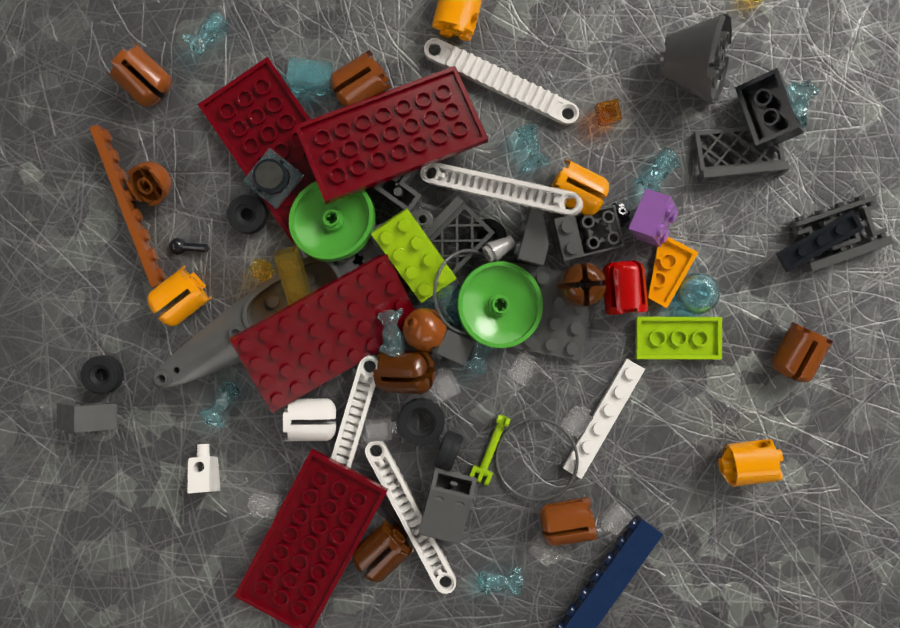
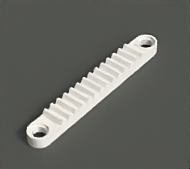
[424,38,579,126]
[420,162,583,216]
[331,355,379,468]
[365,439,456,594]

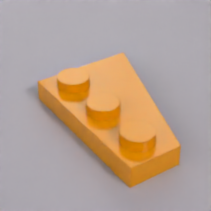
[647,237,699,309]

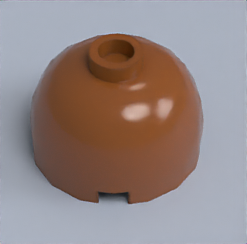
[127,161,172,206]
[403,308,446,353]

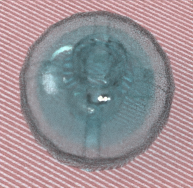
[675,272,720,314]
[434,283,462,327]

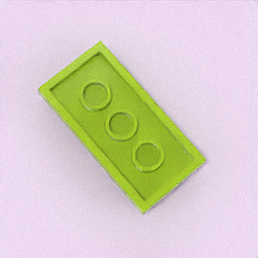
[371,208,457,303]
[635,317,722,359]

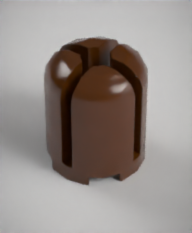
[557,263,606,307]
[373,350,436,394]
[353,519,414,583]

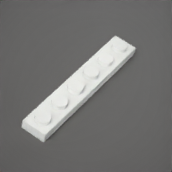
[563,358,645,479]

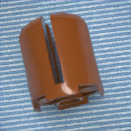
[106,43,172,107]
[330,50,392,107]
[772,322,833,383]
[540,496,597,547]

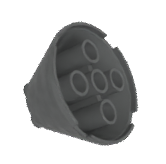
[660,13,732,105]

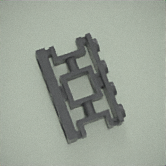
[789,193,894,272]

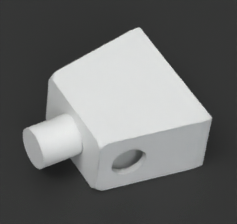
[187,444,220,493]

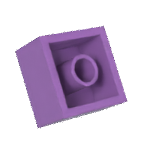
[629,188,678,248]

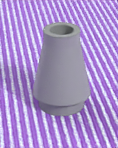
[482,235,516,263]

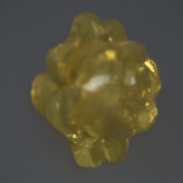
[249,258,274,282]

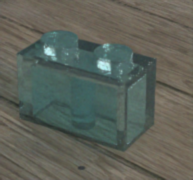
[286,57,335,96]

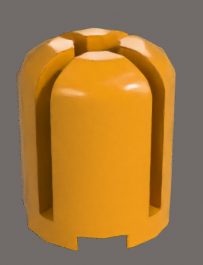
[551,159,609,216]
[147,266,212,326]

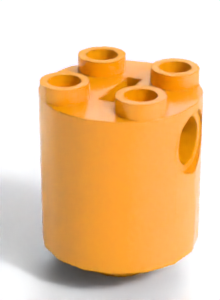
[432,0,483,41]
[718,439,783,487]

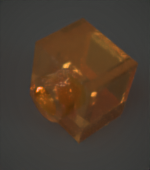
[594,98,623,128]

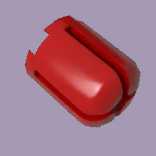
[602,260,648,315]

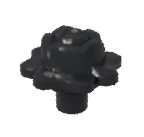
[612,202,630,227]

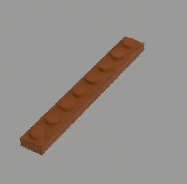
[89,125,166,288]

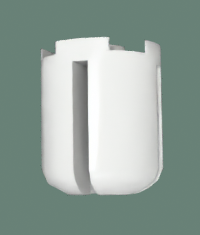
[283,399,336,442]

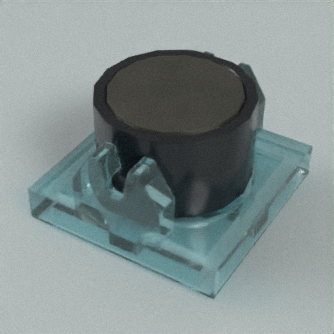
[243,148,304,209]

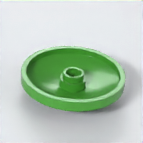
[289,181,375,262]
[457,261,543,348]

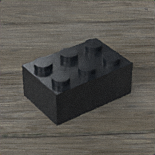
[735,68,804,151]

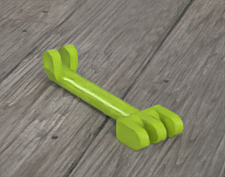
[469,414,511,486]

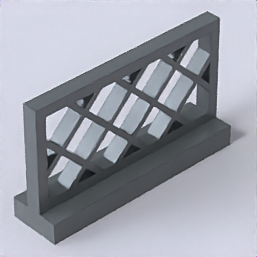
[693,126,790,184]
[425,196,495,275]

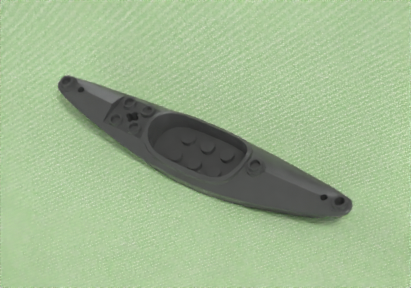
[152,209,433,389]

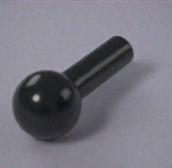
[169,238,209,255]

